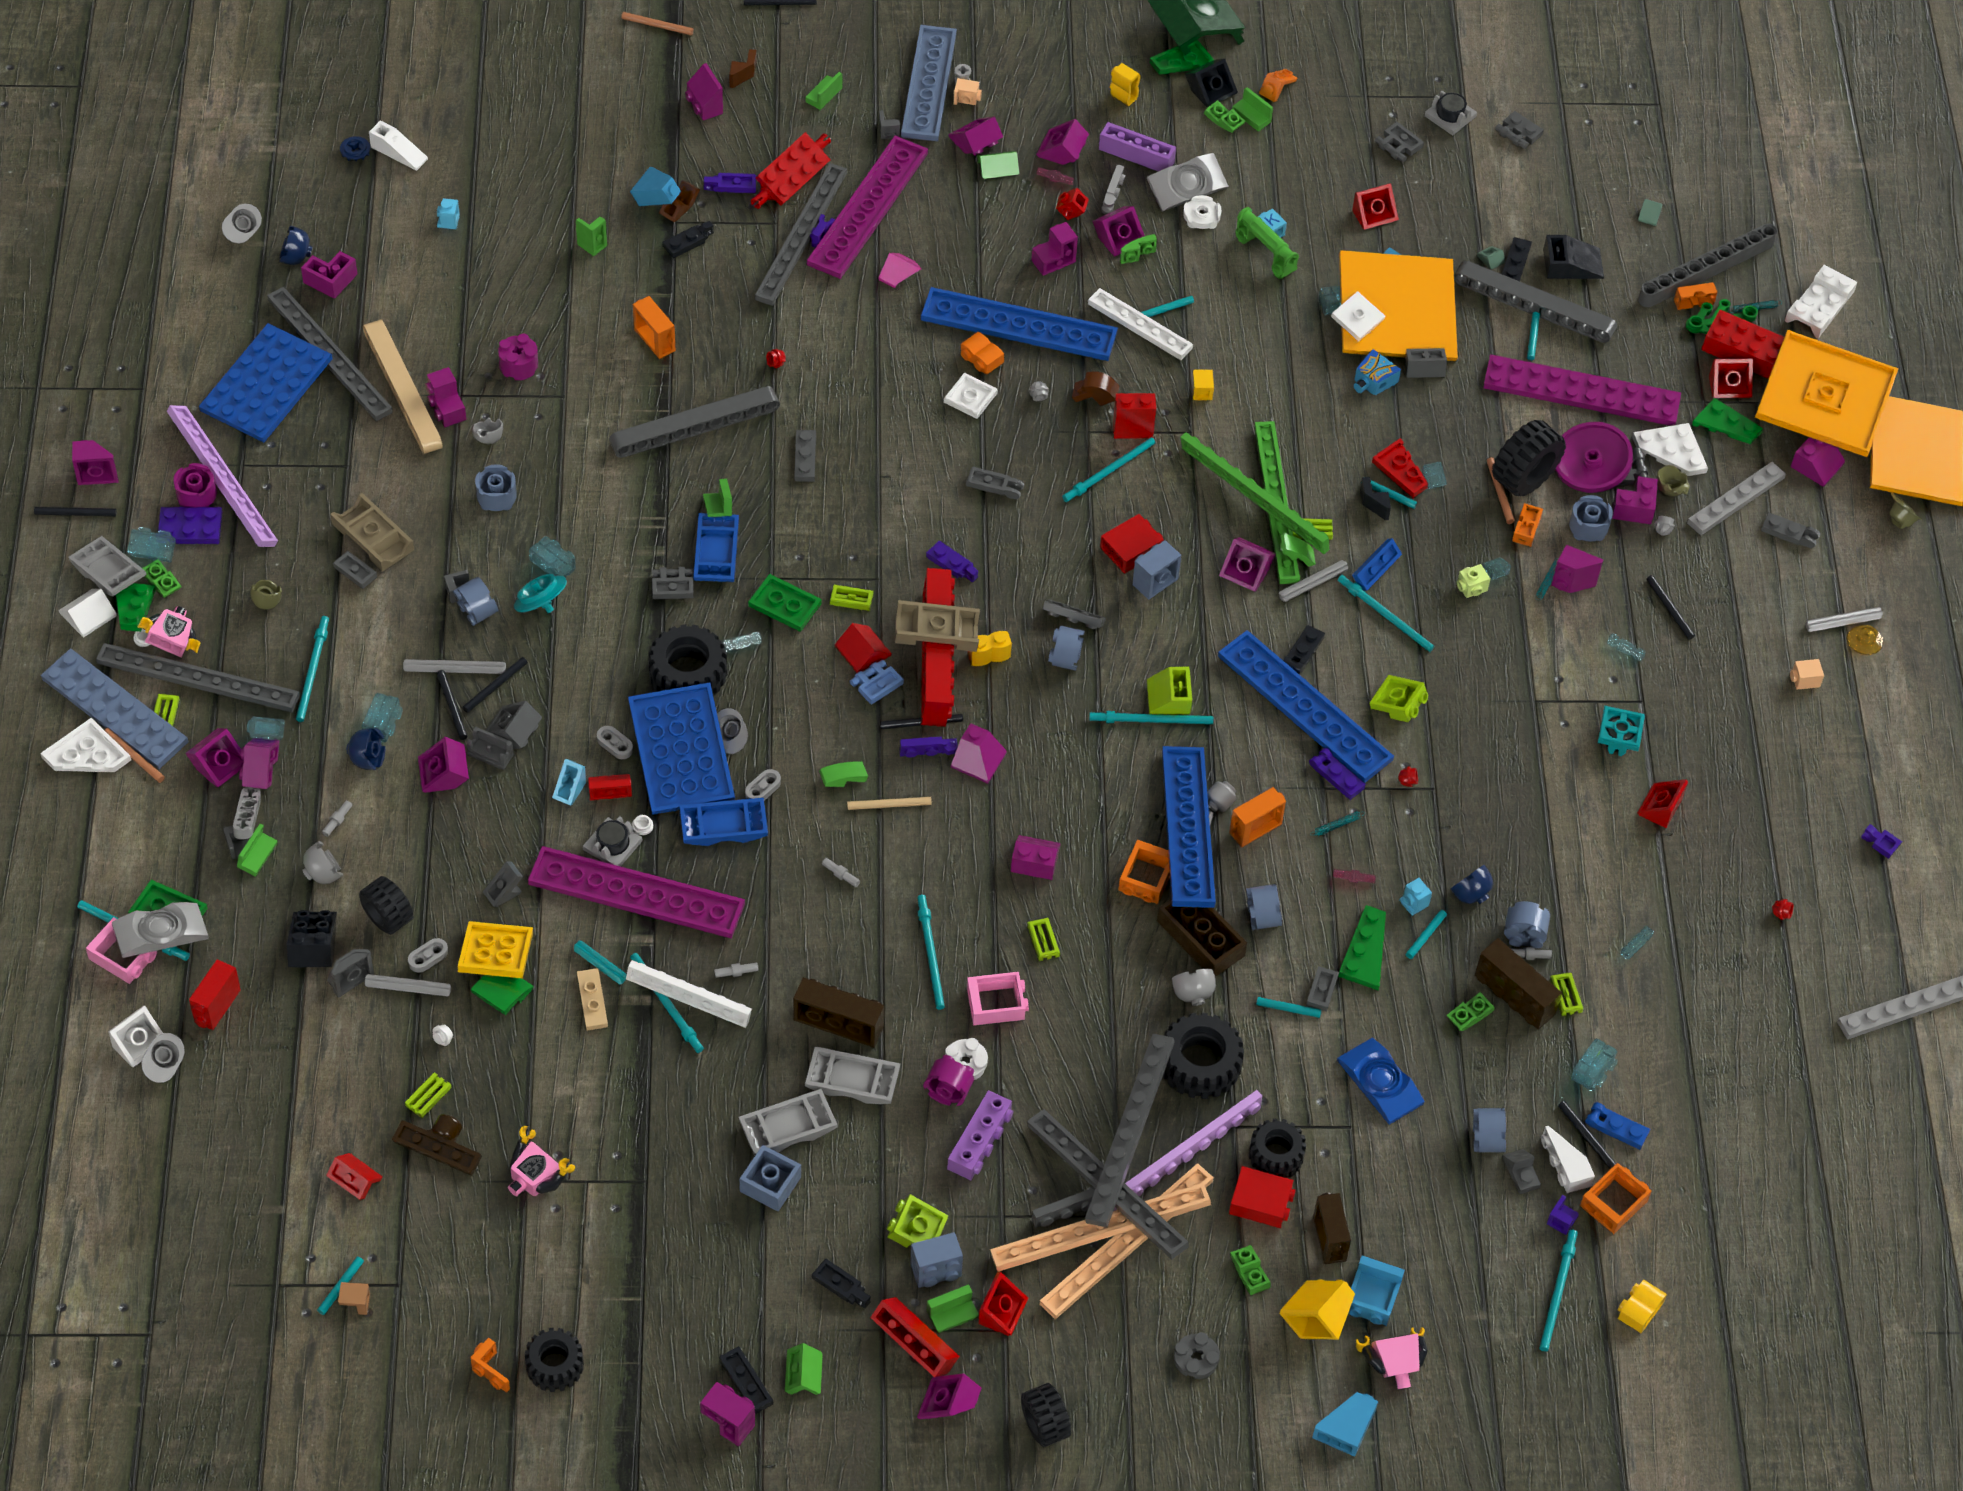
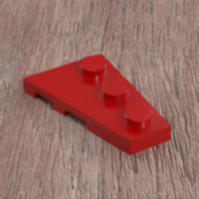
[1372,438,1428,498]

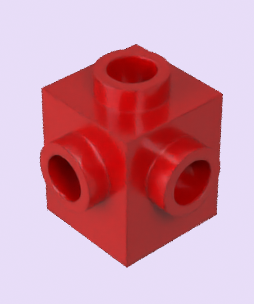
[1056,188,1089,220]

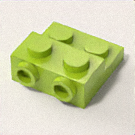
[1370,675,1428,722]
[887,1194,948,1248]

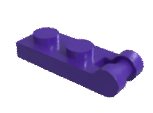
[1309,748,1365,800]

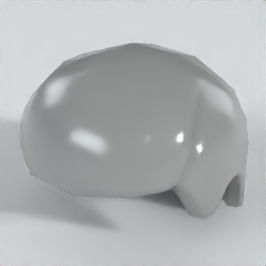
[472,418,503,445]

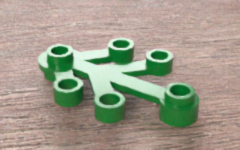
[1686,299,1758,334]

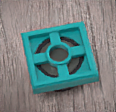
[1597,706,1645,756]

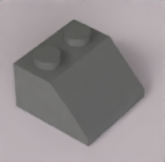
[485,701,542,750]

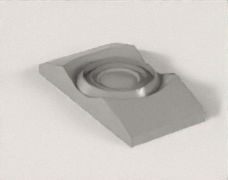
[1147,153,1229,212]
[68,536,147,596]
[112,902,209,958]
[805,1047,901,1104]
[739,1089,837,1156]

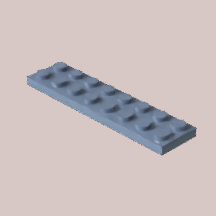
[901,25,957,141]
[41,648,189,769]

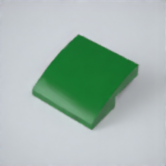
[471,975,534,1015]

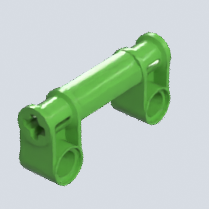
[1235,207,1299,279]

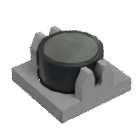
[1425,91,1477,136]
[583,816,642,867]

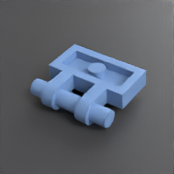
[850,660,904,705]

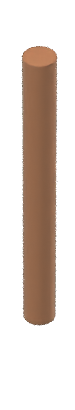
[622,12,694,36]
[1486,458,1514,524]
[104,728,165,783]

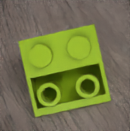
[1147,667,1192,715]

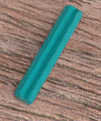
[574,940,627,984]

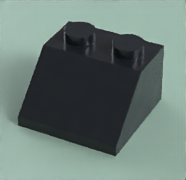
[1185,58,1238,107]

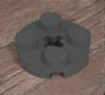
[1174,1332,1220,1379]

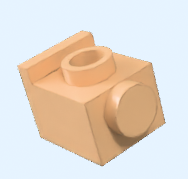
[953,78,982,105]

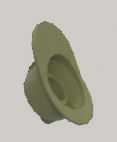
[1889,493,1922,529]

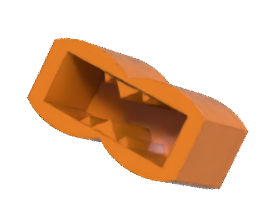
[960,332,1004,374]

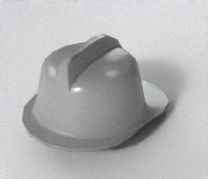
[222,204,262,244]
[717,708,748,754]
[142,1033,185,1083]

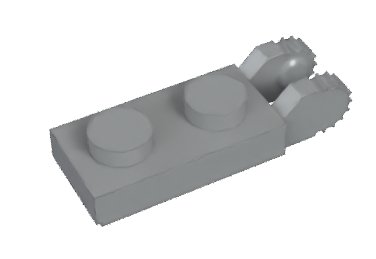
[1101,165,1126,215]

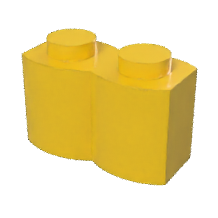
[1110,63,1140,106]
[968,631,1012,666]
[1618,1280,1667,1333]

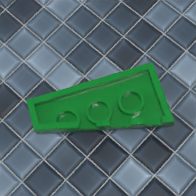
[1338,905,1386,991]

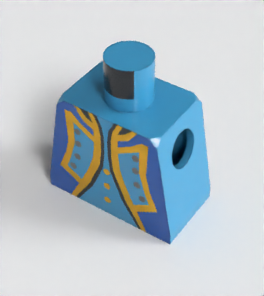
[1353,349,1401,395]

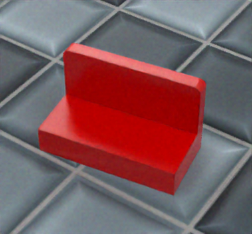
[588,774,632,800]
[326,1153,382,1200]

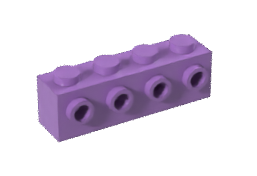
[1099,122,1176,171]
[947,1090,1014,1180]

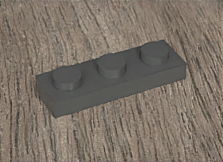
[795,430,816,482]
[1043,599,1106,629]
[1031,1188,1095,1228]

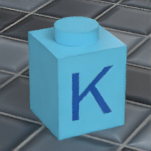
[1258,209,1287,238]

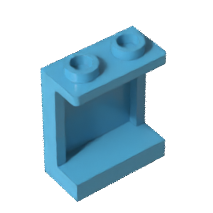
[1348,1256,1405,1326]

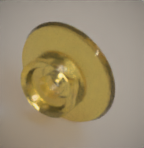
[1847,625,1883,655]

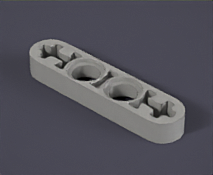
[233,787,261,839]

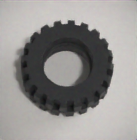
[1492,420,1566,496]
[648,624,727,694]
[1163,1013,1244,1099]

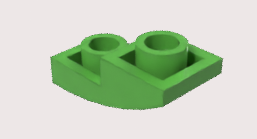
[1203,100,1245,133]
[1120,234,1157,264]
[1280,534,1316,567]
[142,559,181,598]
[819,762,868,787]
[1447,992,1495,1032]
[1230,1245,1271,1295]

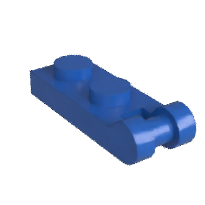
[1585,1102,1650,1150]

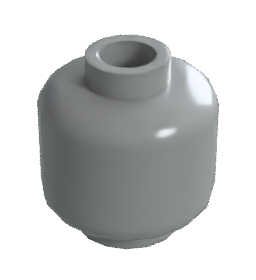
[1207,781,1236,812]

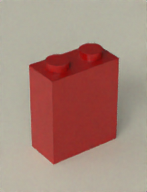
[1113,393,1156,439]
[1100,514,1164,574]
[189,959,241,1030]
[1229,1166,1296,1228]

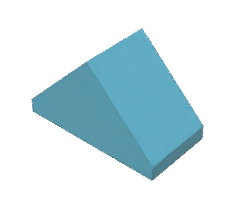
[552,759,586,806]

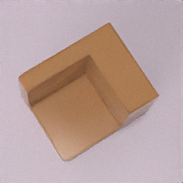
[338,1282,370,1315]

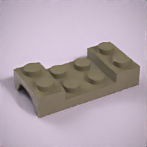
[330,493,414,572]
[895,600,980,652]

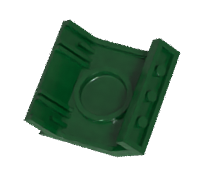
[1147,0,1245,55]

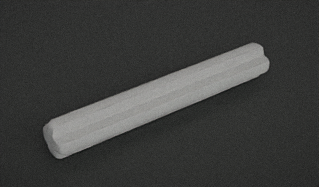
[1279,560,1348,602]
[1805,607,1883,632]
[365,974,451,996]

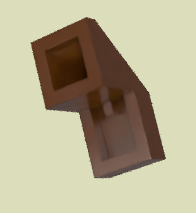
[729,49,757,88]
[659,180,700,222]

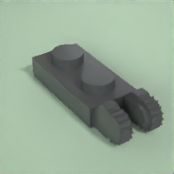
[966,467,1025,499]
[1761,512,1821,548]

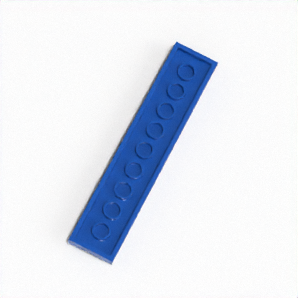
[921,287,1118,361]
[1218,630,1394,783]
[1162,746,1216,908]

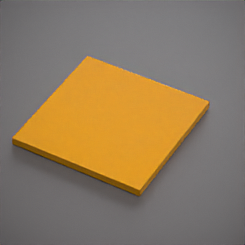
[1339,250,1458,361]
[1755,330,1898,457]
[1870,396,1963,507]

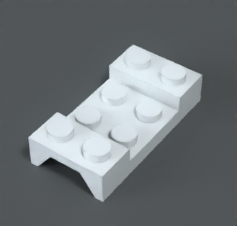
[1785,265,1857,338]

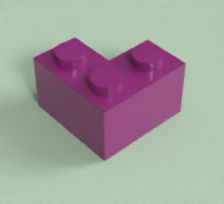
[1031,222,1078,276]
[301,251,358,299]
[425,367,466,428]
[1612,476,1658,524]
[239,737,279,789]
[700,1382,755,1447]

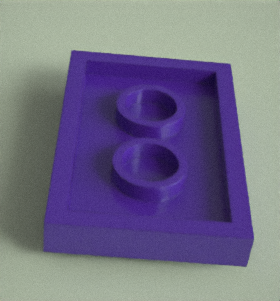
[157,507,223,544]

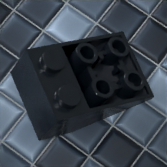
[1543,235,1604,279]
[287,910,337,967]

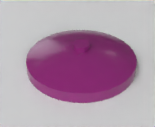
[1555,422,1633,493]

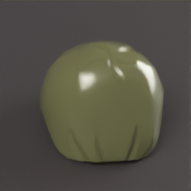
[1657,465,1690,496]
[250,579,282,610]

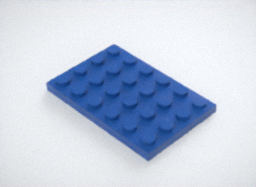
[199,323,333,443]
[628,683,735,815]

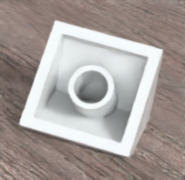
[59,589,117,638]
[108,1006,163,1067]

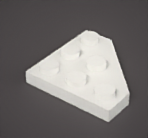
[1632,423,1708,476]
[41,718,131,772]

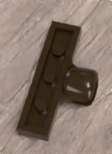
[392,1114,482,1176]

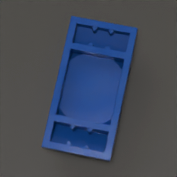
[694,513,739,582]
[680,798,768,846]
[1337,1038,1425,1125]

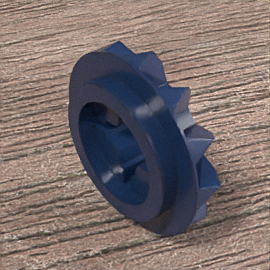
[340,136,371,161]

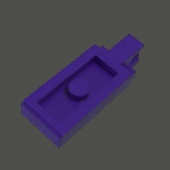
[703,173,756,193]
[926,541,978,582]
[899,736,958,758]

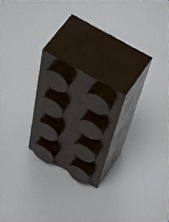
[1157,899,1247,977]
[1475,938,1562,1030]
[793,977,885,1048]

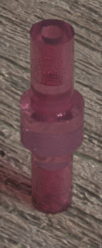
[1036,167,1074,185]
[1333,869,1376,884]

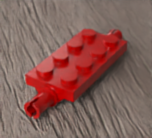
[751,132,831,209]

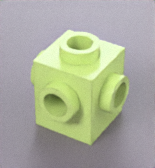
[1457,564,1490,598]

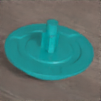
[514,574,567,613]

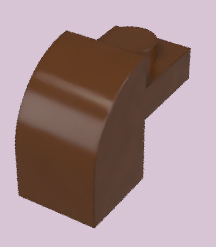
[1072,371,1119,406]

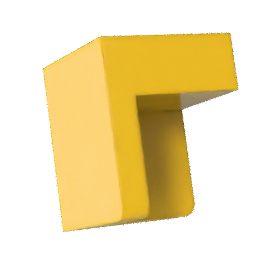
[1193,370,1214,400]

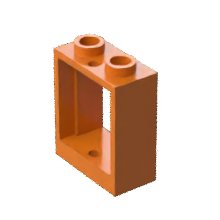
[633,296,676,359]
[1229,787,1286,847]
[1118,840,1170,904]
[1580,1163,1651,1234]

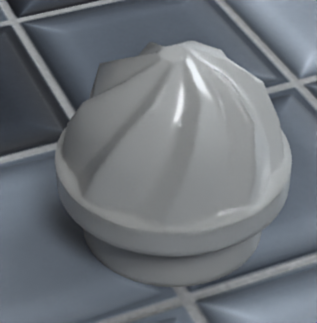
[1029,381,1049,401]
[1655,516,1675,536]

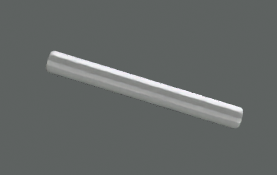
[403,659,506,674]

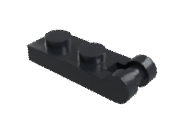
[1283,625,1325,675]

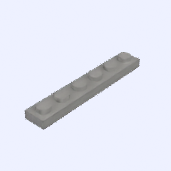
[1687,462,1786,535]

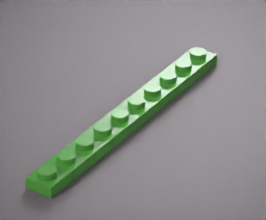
[1254,421,1300,584]
[1181,432,1330,554]

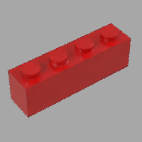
[870,1297,960,1378]

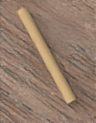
[847,797,931,810]

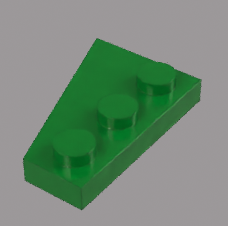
[1149,40,1214,75]
[1692,398,1763,444]
[116,583,155,632]

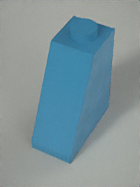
[630,167,681,206]
[1312,1392,1378,1457]

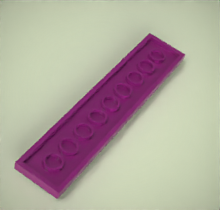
[807,136,928,279]
[1483,354,1681,426]
[528,846,745,939]

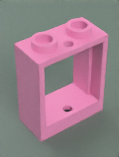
[86,917,157,984]
[967,972,1029,1026]

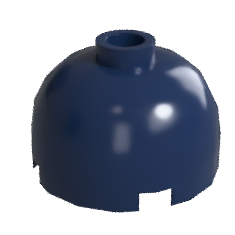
[279,225,313,265]
[346,728,386,770]
[1451,865,1493,904]

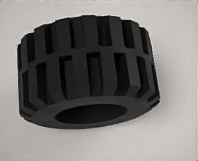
[359,876,414,935]
[1249,1118,1306,1178]
[525,1328,584,1392]
[1021,1383,1071,1448]

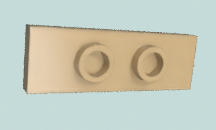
[577,968,608,1031]

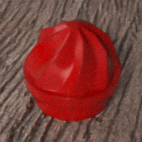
[766,349,786,368]
[1398,766,1418,787]
[1772,899,1794,920]

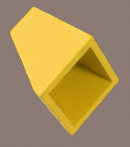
[1279,1279,1355,1340]

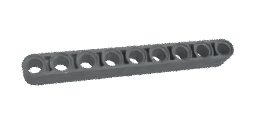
[1638,224,1778,307]
[1454,261,1617,343]
[609,386,780,458]

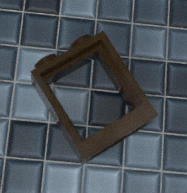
[1313,1193,1351,1264]

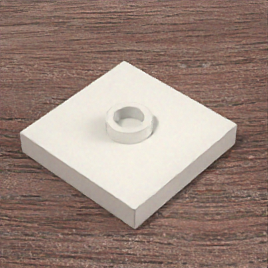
[1331,291,1386,341]
[944,373,998,419]

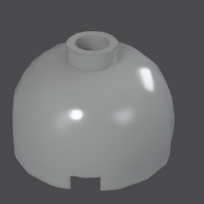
[302,841,343,884]
[1172,969,1216,1006]

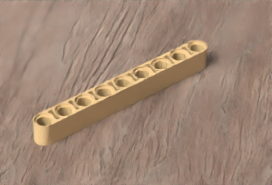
[363,319,443,454]

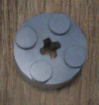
[475,465,517,511]
[1569,495,1613,541]
[453,577,498,626]
[1048,626,1085,671]
[1246,884,1282,930]
[1504,901,1550,948]
[1473,1108,1506,1152]

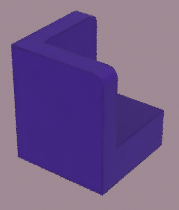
[1547,1195,1579,1235]

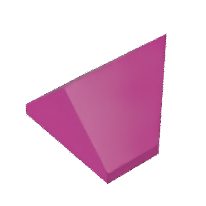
[879,253,921,288]

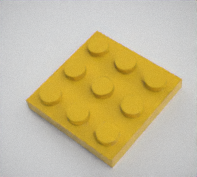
[458,921,533,979]

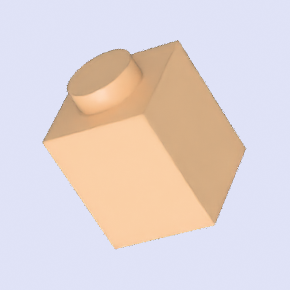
[1790,659,1824,690]

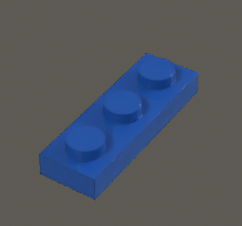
[1352,538,1402,591]

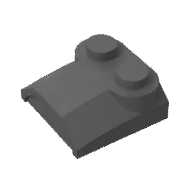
[327,949,374,998]

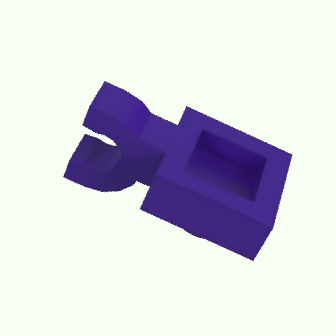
[810,214,835,248]
[1861,824,1902,859]

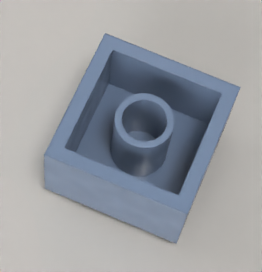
[1132,540,1181,600]
[740,1145,801,1211]
[910,1232,963,1288]

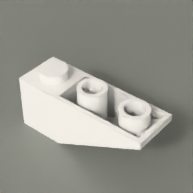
[369,120,428,171]
[1541,1126,1595,1193]

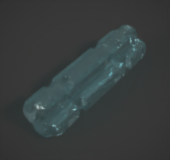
[722,632,762,652]
[1607,634,1646,661]
[1620,926,1654,959]

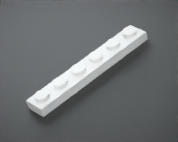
[1088,288,1193,360]
[626,960,752,1028]

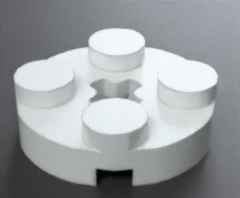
[1183,195,1222,229]
[945,1038,988,1080]

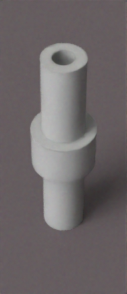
[322,800,352,837]
[822,858,860,888]
[1512,947,1552,960]
[714,962,758,978]

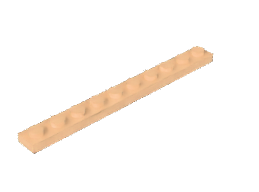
[1039,1163,1214,1319]
[990,1183,1211,1272]

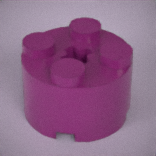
[498,334,538,380]
[173,463,217,507]
[923,1055,974,1106]

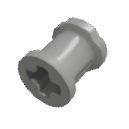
[954,64,971,86]

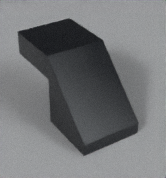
[1360,477,1391,520]

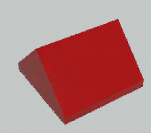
[1352,183,1399,230]
[1709,359,1753,398]
[835,623,892,673]
[1638,779,1688,828]
[979,1272,1028,1336]

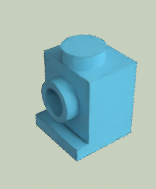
[437,198,460,230]
[1399,878,1432,916]

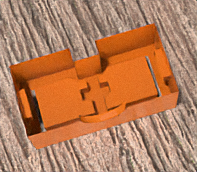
[1674,282,1717,310]
[1512,503,1543,547]

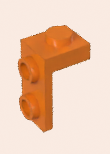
[1259,69,1297,102]
[470,1337,510,1392]

